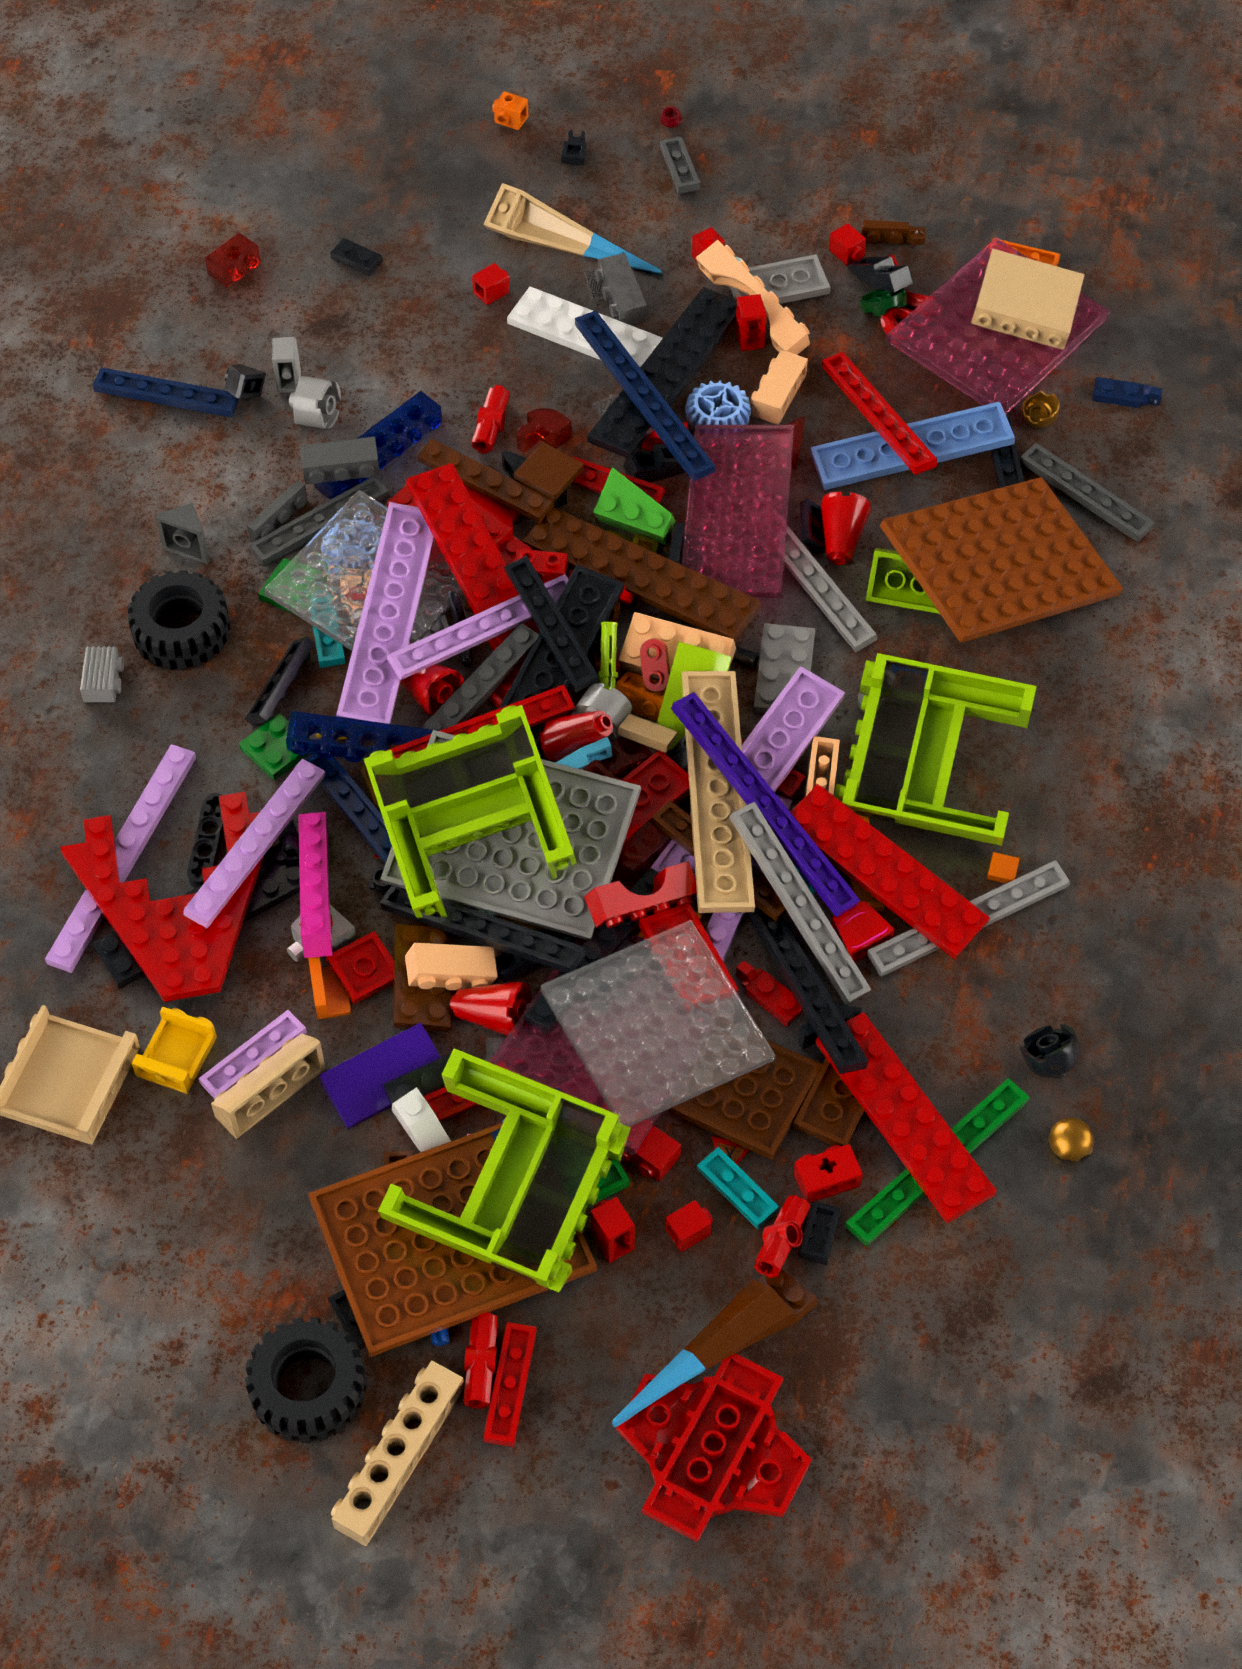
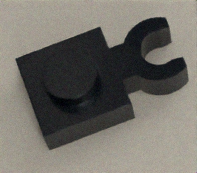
[561,130,587,165]

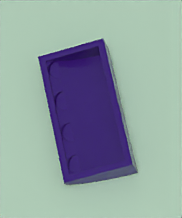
[319,1022,440,1129]

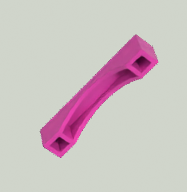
[299,812,333,958]

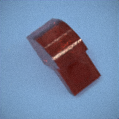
[516,408,572,453]

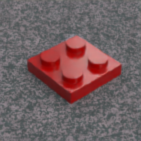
[326,931,394,1005]

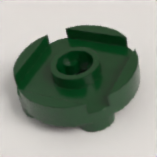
[859,288,908,316]

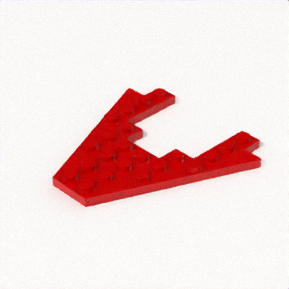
[60,791,264,1002]

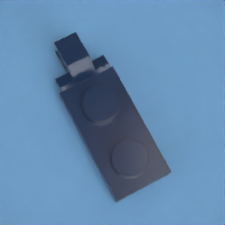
[1092,377,1162,408]

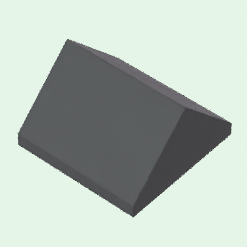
[155,503,210,564]

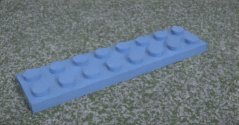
[810,402,1015,490]

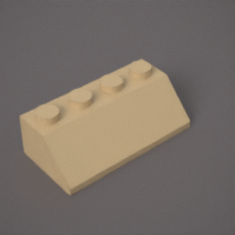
[211,1033,326,1139]

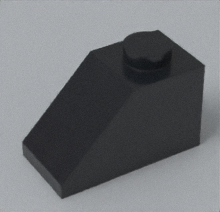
[225,364,266,399]

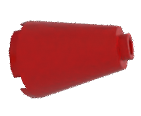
[821,492,871,565]
[400,664,464,715]
[540,710,613,762]
[450,982,532,1038]

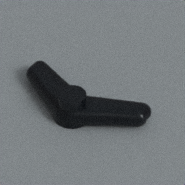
[447,590,473,666]

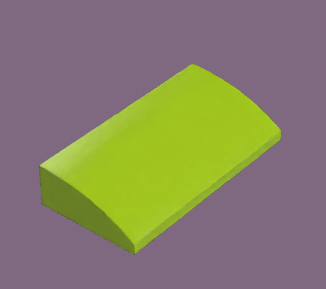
[657,642,732,751]

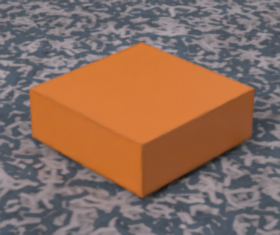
[987,852,1020,884]

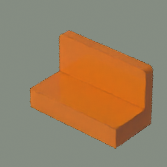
[308,957,351,1020]

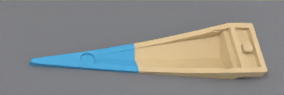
[483,183,663,275]

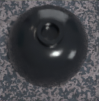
[1020,1024,1080,1078]

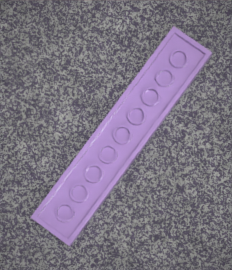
[336,502,434,730]
[651,666,845,900]

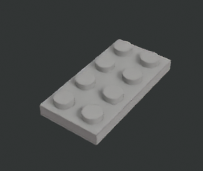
[730,254,830,304]
[753,623,815,714]

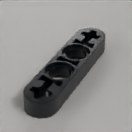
[187,793,224,888]

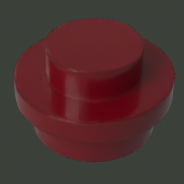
[660,107,682,128]

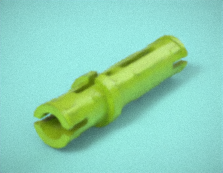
[597,622,618,691]

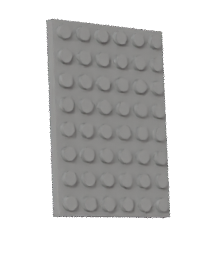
[380,730,641,940]

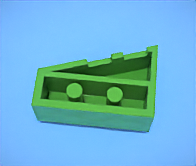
[593,467,676,545]

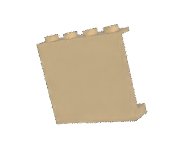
[971,249,1085,350]
[0,1005,140,1145]

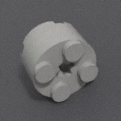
[289,375,341,429]
[572,683,633,743]

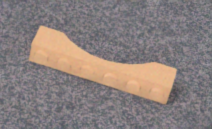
[696,240,810,355]

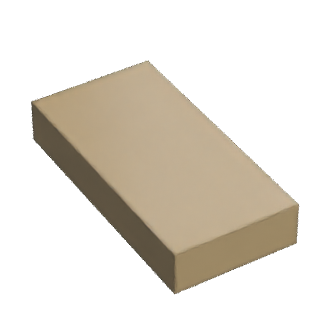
[617,714,677,753]

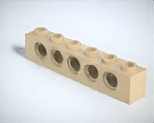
[331,1360,464,1547]

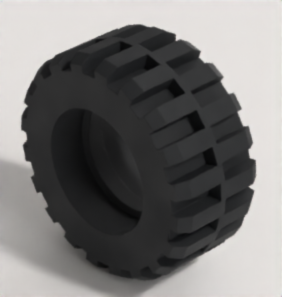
[127,570,231,670]
[245,1317,366,1443]

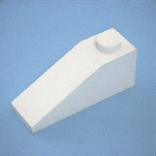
[392,1087,451,1152]

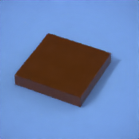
[514,442,584,501]

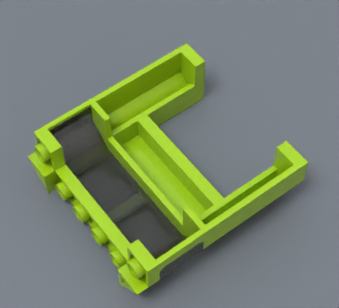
[834,653,1037,846]
[364,705,577,918]
[378,1048,631,1293]

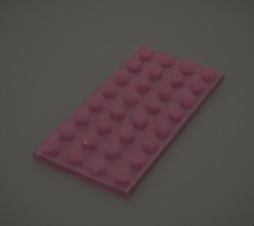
[682,425,794,598]

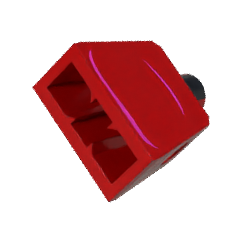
[831,901,894,963]

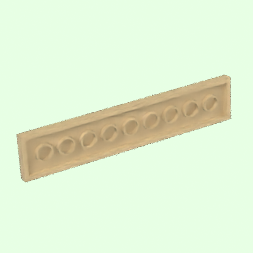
[681,671,755,913]

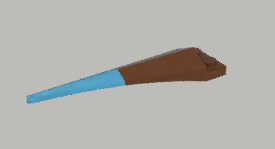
[612,1269,818,1427]

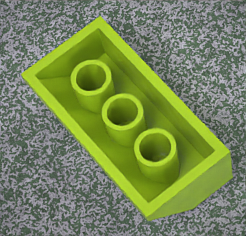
[866,547,940,614]

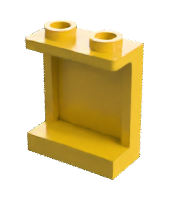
[132,1007,217,1094]

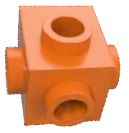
[492,91,529,130]

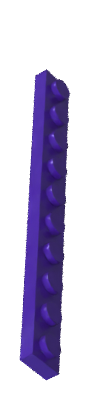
[671,692,860,918]

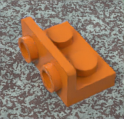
[615,671,666,722]

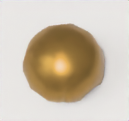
[1021,391,1060,428]
[1048,1117,1094,1162]

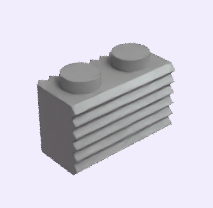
[272,337,301,393]
[80,646,124,702]

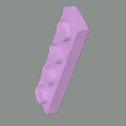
[198,1010,307,1099]

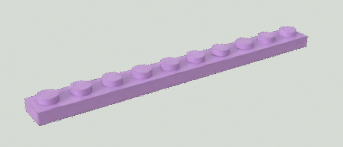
[45,744,196,973]

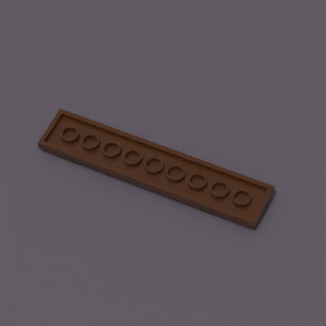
[523,507,761,642]

